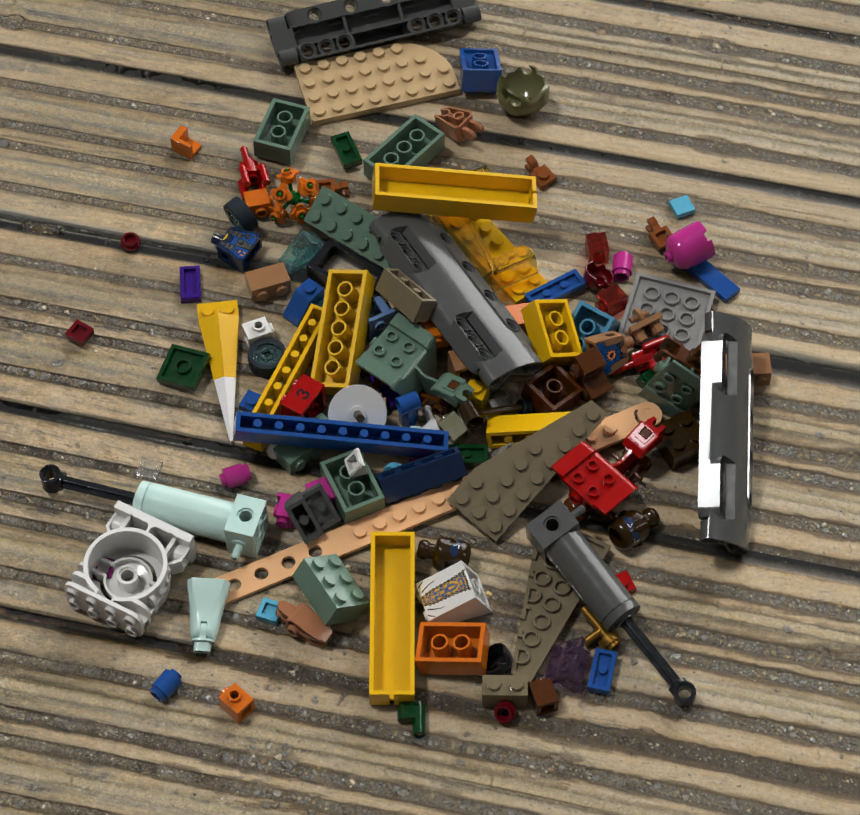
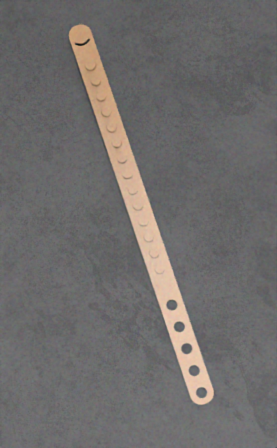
[215,402,662,605]

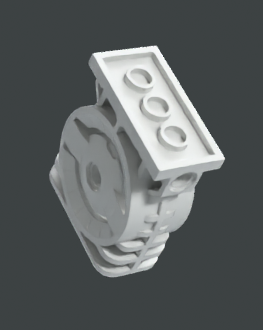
[64,500,196,637]

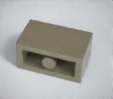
[482,675,528,708]

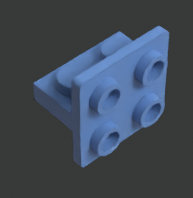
[368,295,406,343]

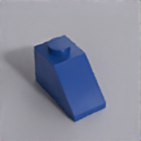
[283,278,324,328]

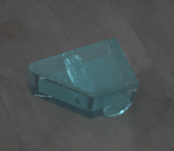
[278,230,325,274]

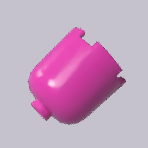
[664,221,716,270]

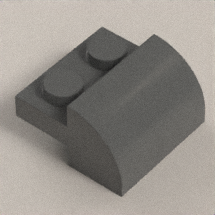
[284,482,341,544]

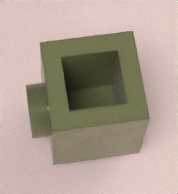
[438,411,472,444]

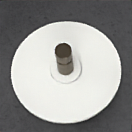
[328,385,387,425]

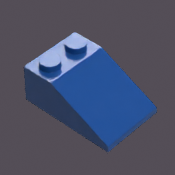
[459,48,502,94]

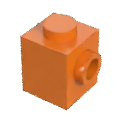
[243,188,274,218]
[219,682,255,723]

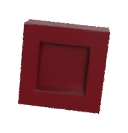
[65,319,94,347]

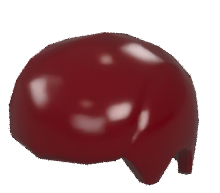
[583,261,614,291]

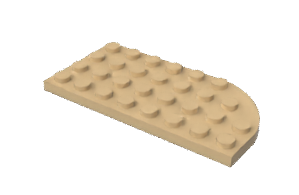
[293,43,461,126]

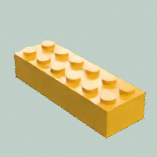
[311,269,375,395]

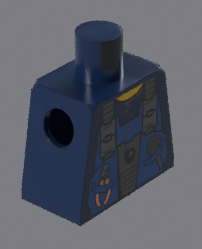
[211,227,262,273]

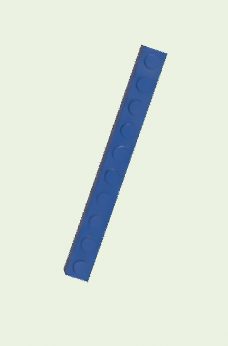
[233,411,449,458]

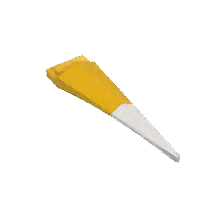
[197,300,240,444]

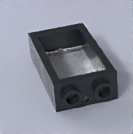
[306,239,384,305]

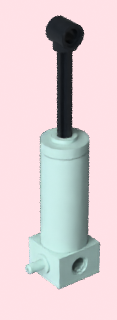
[39,464,269,561]

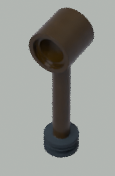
[457,399,532,429]

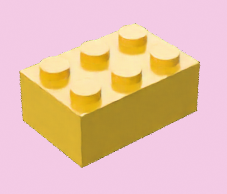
[521,299,583,367]

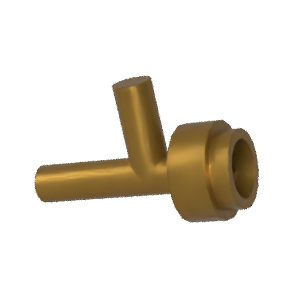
[580,606,622,651]

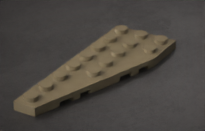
[447,400,608,543]
[511,530,611,686]

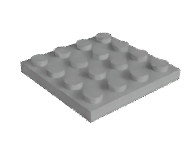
[618,272,716,351]

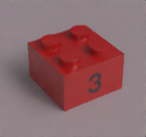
[279,374,326,418]

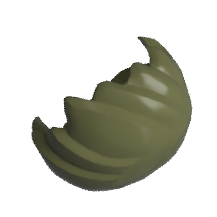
[496,65,550,116]

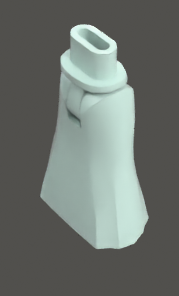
[187,577,231,654]

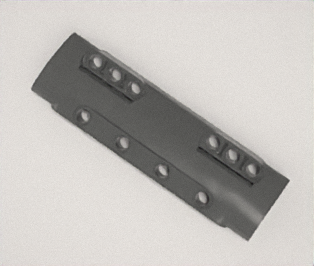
[266,0,481,68]
[369,211,543,390]
[698,311,754,555]

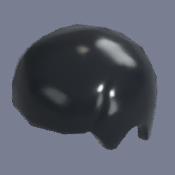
[486,643,513,675]

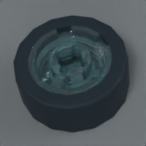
[223,196,258,231]
[248,338,286,378]

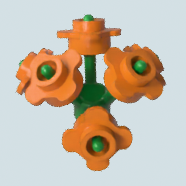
[268,167,317,224]

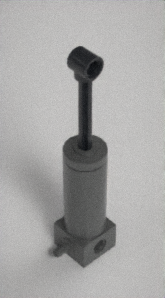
[525,500,696,708]

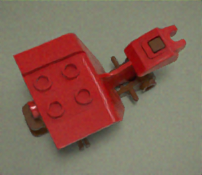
[551,416,666,524]

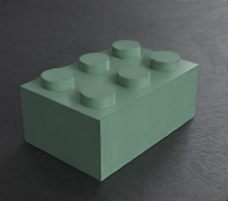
[253,98,311,165]
[320,449,385,524]
[292,554,370,626]

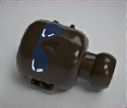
[607,508,660,550]
[416,536,471,571]

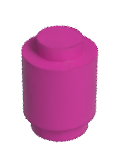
[612,251,633,282]
[219,463,252,489]

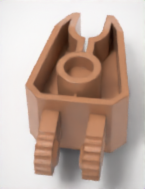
[434,107,485,142]
[276,600,333,647]

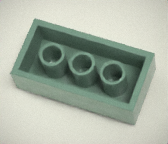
[363,114,445,180]

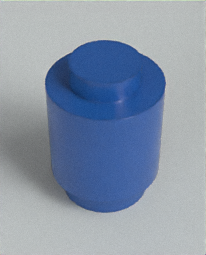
[149,669,182,703]

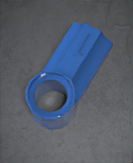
[395,391,422,427]

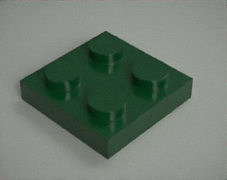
[156,344,211,392]

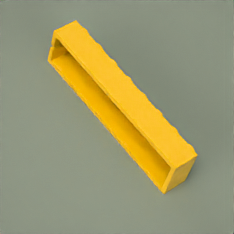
[372,163,537,223]
[369,532,415,705]

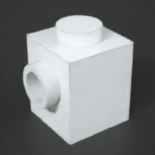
[242,316,275,348]

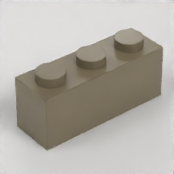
[375,268,437,324]

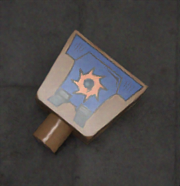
[584,331,635,377]

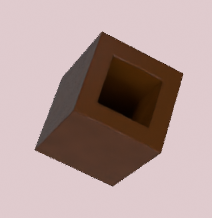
[528,677,559,716]

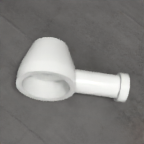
[421,405,440,430]

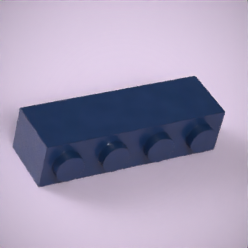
[376,446,468,503]

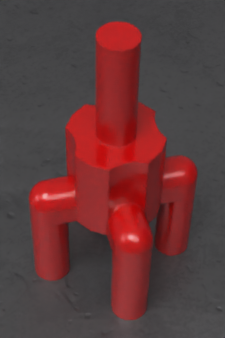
[237,146,271,201]
[612,334,669,376]

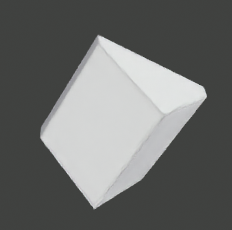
[344,448,368,478]

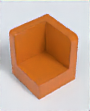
[170,125,201,160]

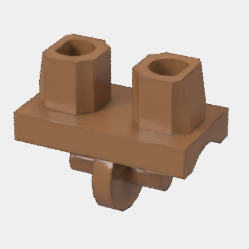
[624,308,664,345]

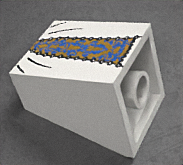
[416,560,492,622]

